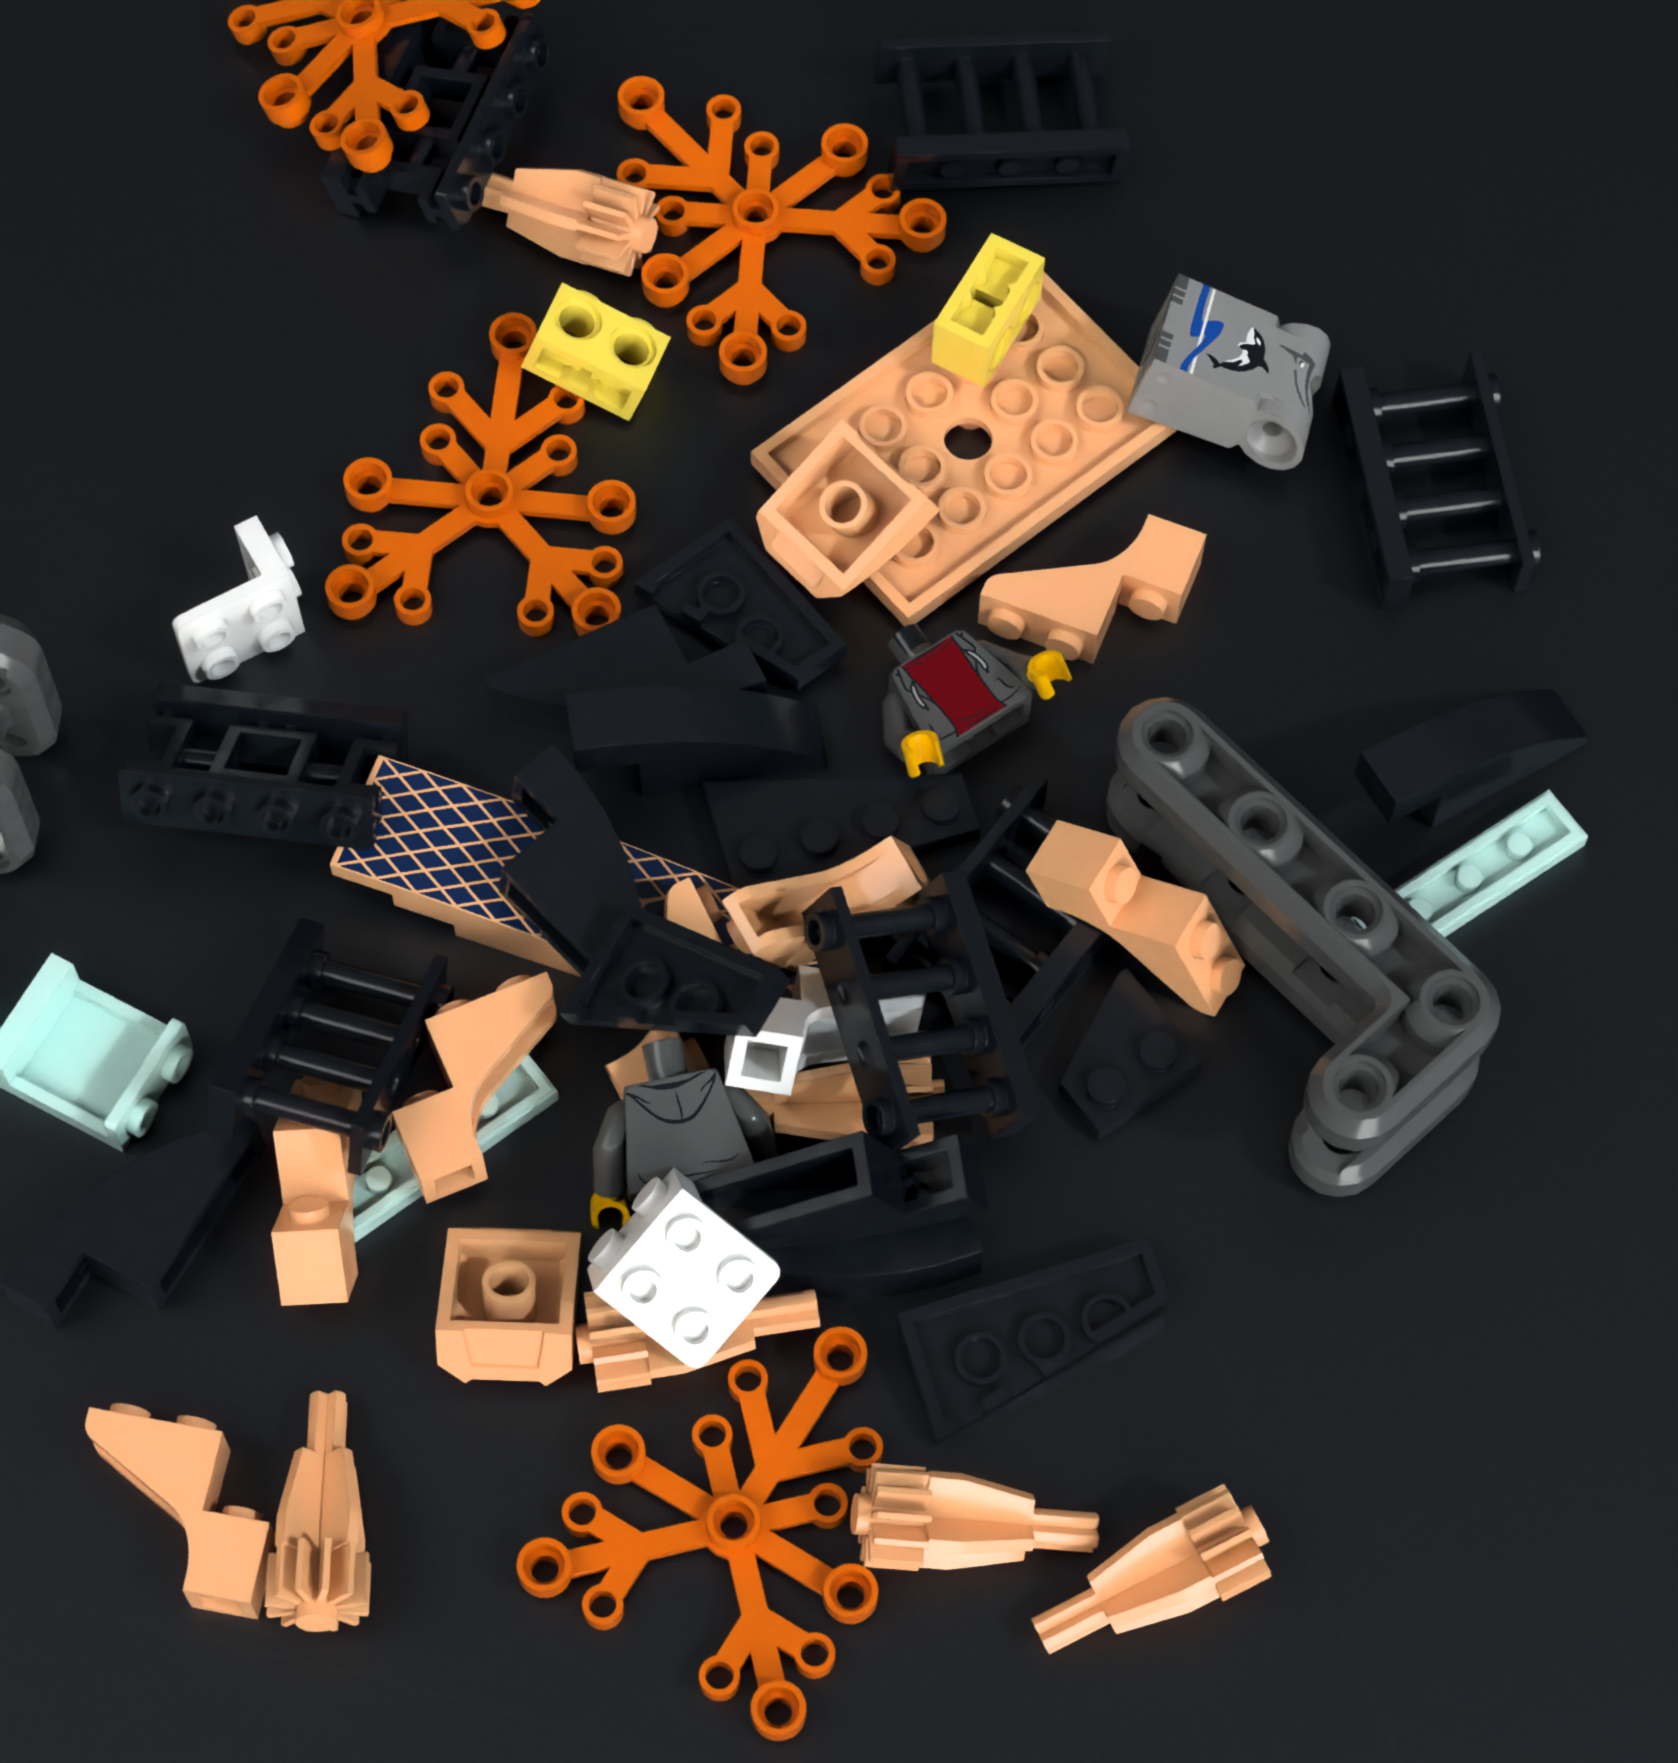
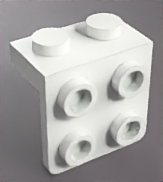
[172,515,305,683]
[587,1167,780,1368]

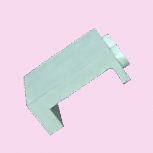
[0,953,193,1153]

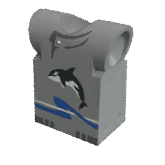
[1126,273,1331,470]

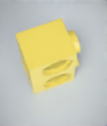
[931,233,1045,388]
[521,282,671,421]

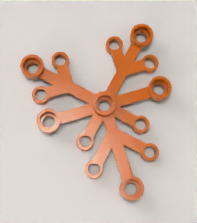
[228,0,540,173]
[617,76,947,385]
[325,312,636,637]
[516,1326,883,1741]

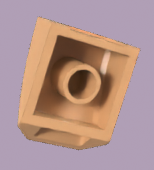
[756,419,940,598]
[435,1227,582,1386]

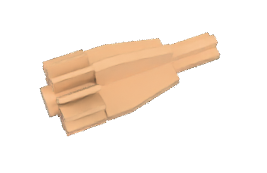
[481,167,660,277]
[744,1057,945,1149]
[575,1289,820,1393]
[264,1390,371,1632]
[850,1463,1099,1571]
[1031,1483,1272,1654]

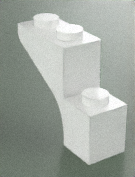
[724,965,927,1096]

